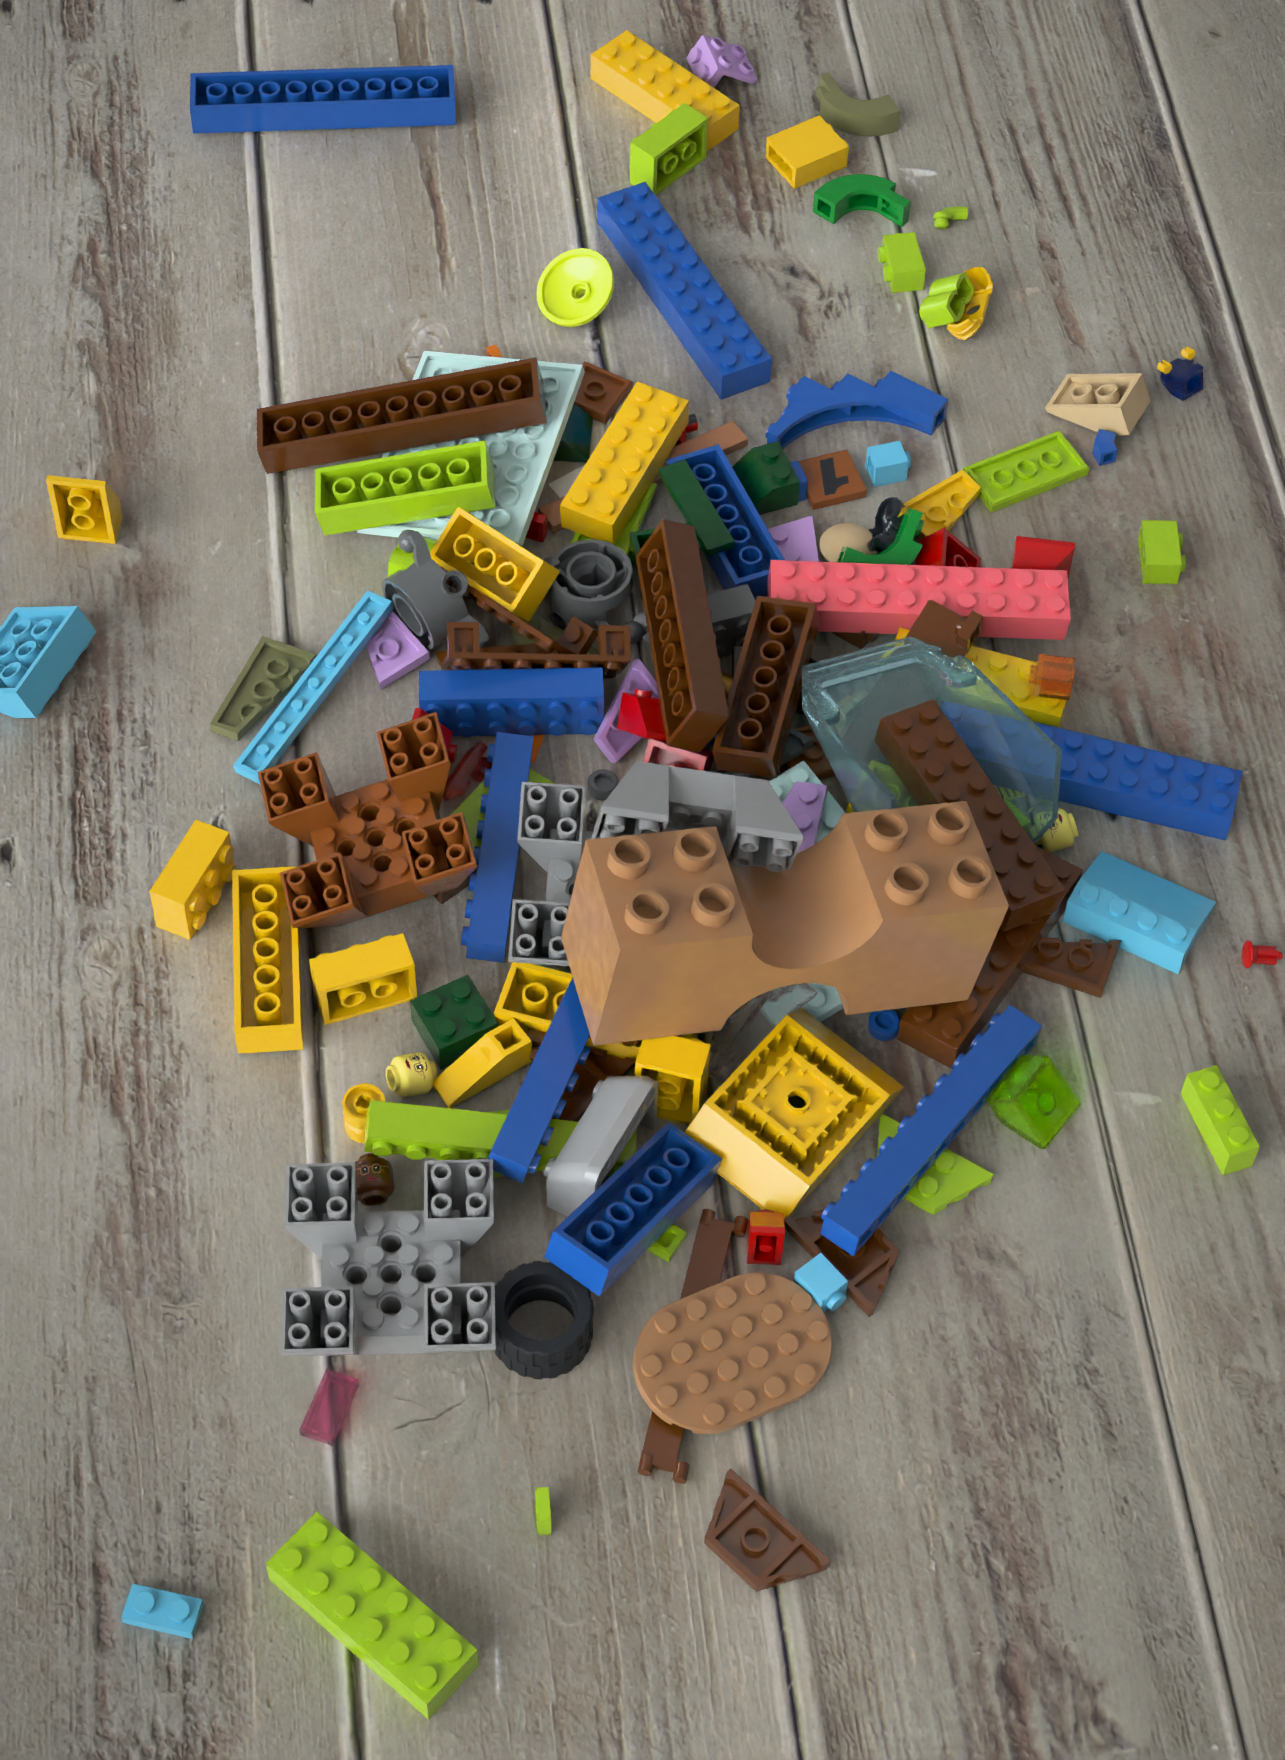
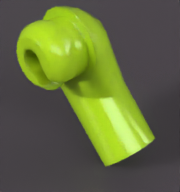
[933,206,968,229]

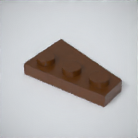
[1022,937,1120,998]

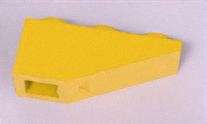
[432,1018,532,1108]

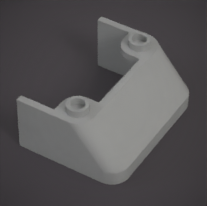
[544,1076,658,1217]

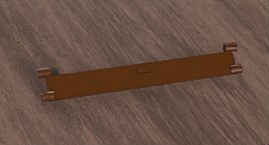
[638,1209,749,1484]

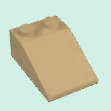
[1045,373,1151,436]

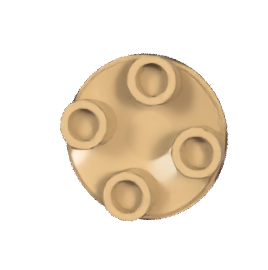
[819,523,877,562]

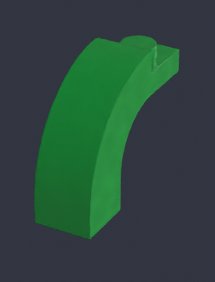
[813,174,911,227]
[837,508,924,565]

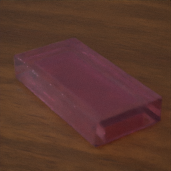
[299,1369,359,1446]

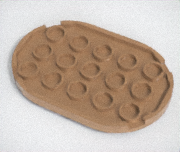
[633,1272,832,1435]

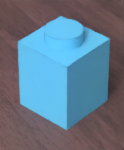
[865,441,911,487]
[794,1253,848,1313]

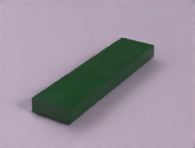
[659,460,735,557]

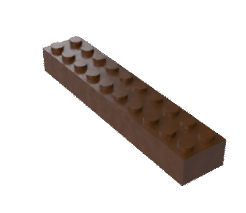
[257,357,547,474]

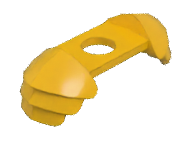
[947,267,993,340]

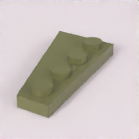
[210,636,317,741]

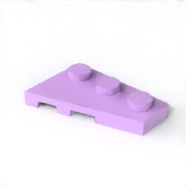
[366,611,430,689]

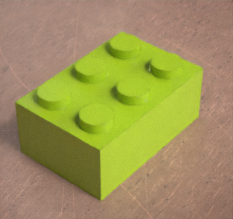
[629,103,708,196]

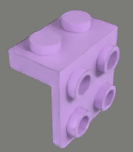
[686,35,757,88]

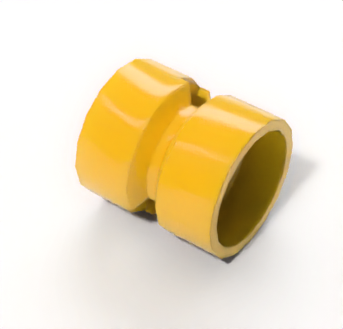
[342,1083,386,1143]

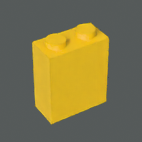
[765,115,849,189]

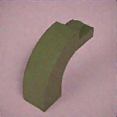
[816,73,900,137]

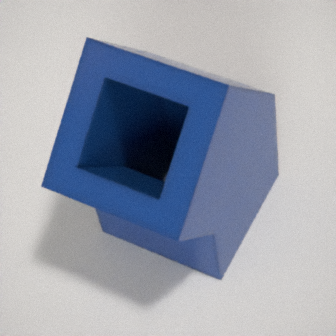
[1092,429,1118,466]

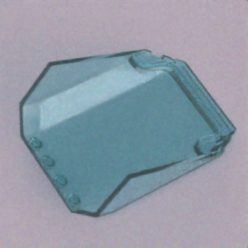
[802,636,1062,845]

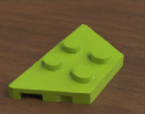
[877,1113,994,1215]

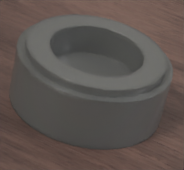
[588,769,619,800]

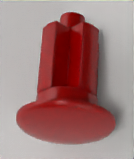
[1241,940,1283,968]

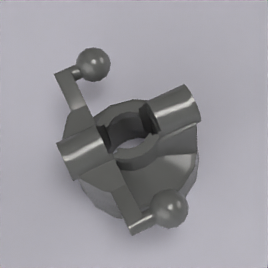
[382,529,489,650]
[544,539,644,644]

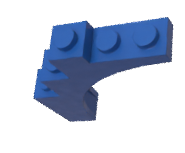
[765,371,948,449]

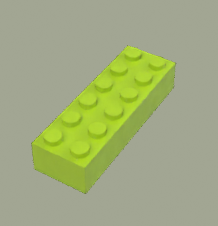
[315,440,495,536]
[266,1511,479,1720]

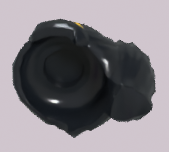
[867,497,915,552]

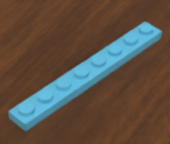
[233,590,394,784]

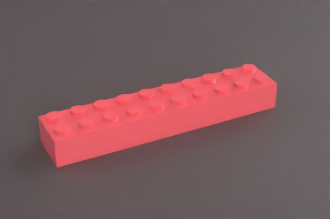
[767,560,1071,640]

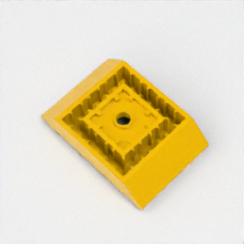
[685,1008,904,1219]

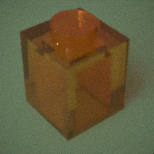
[1028,654,1075,700]

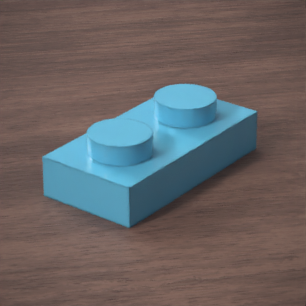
[121,1583,204,1639]

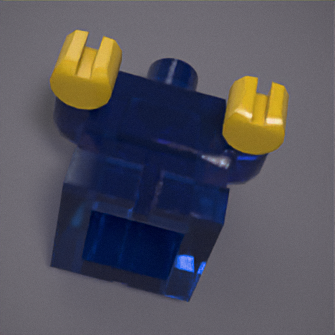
[1157,346,1203,401]

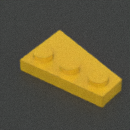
[904,469,981,539]

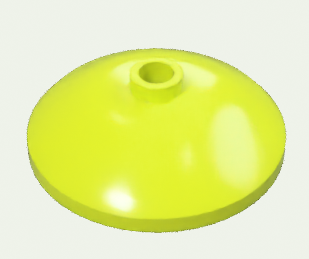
[537,248,614,327]

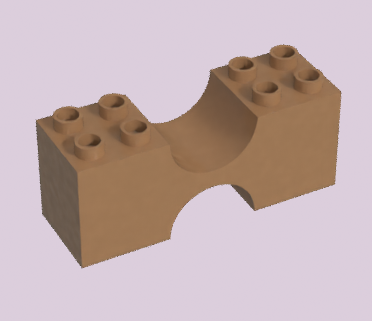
[561,801,1009,1046]

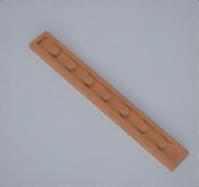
[538,421,748,533]

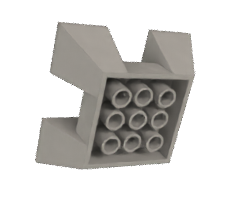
[591,761,803,872]
[508,782,593,966]
[281,1159,496,1356]

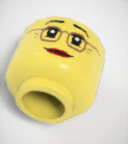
[1031,808,1079,853]
[386,1052,437,1097]

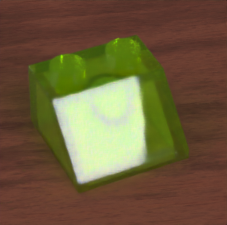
[985,1055,1081,1149]

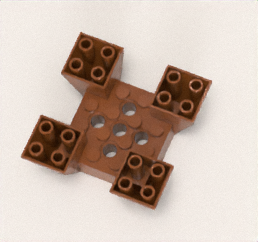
[258,712,478,928]

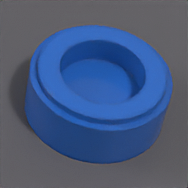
[868,1009,900,1041]

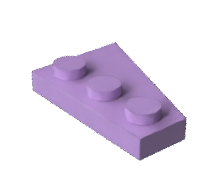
[768,516,819,562]
[593,659,659,763]
[783,781,828,853]

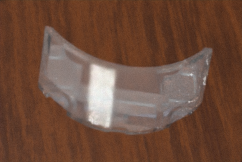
[708,983,817,1085]

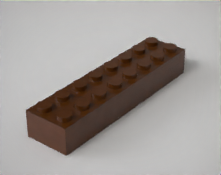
[636,519,730,753]
[874,699,1065,932]
[898,846,1083,1070]

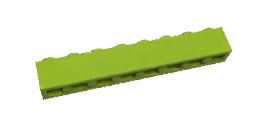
[364,1100,636,1178]

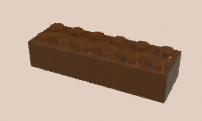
[712,596,820,778]

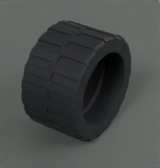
[495,1261,594,1380]

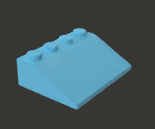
[0,606,97,718]
[1062,851,1216,974]

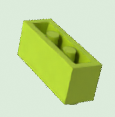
[1180,1065,1260,1175]

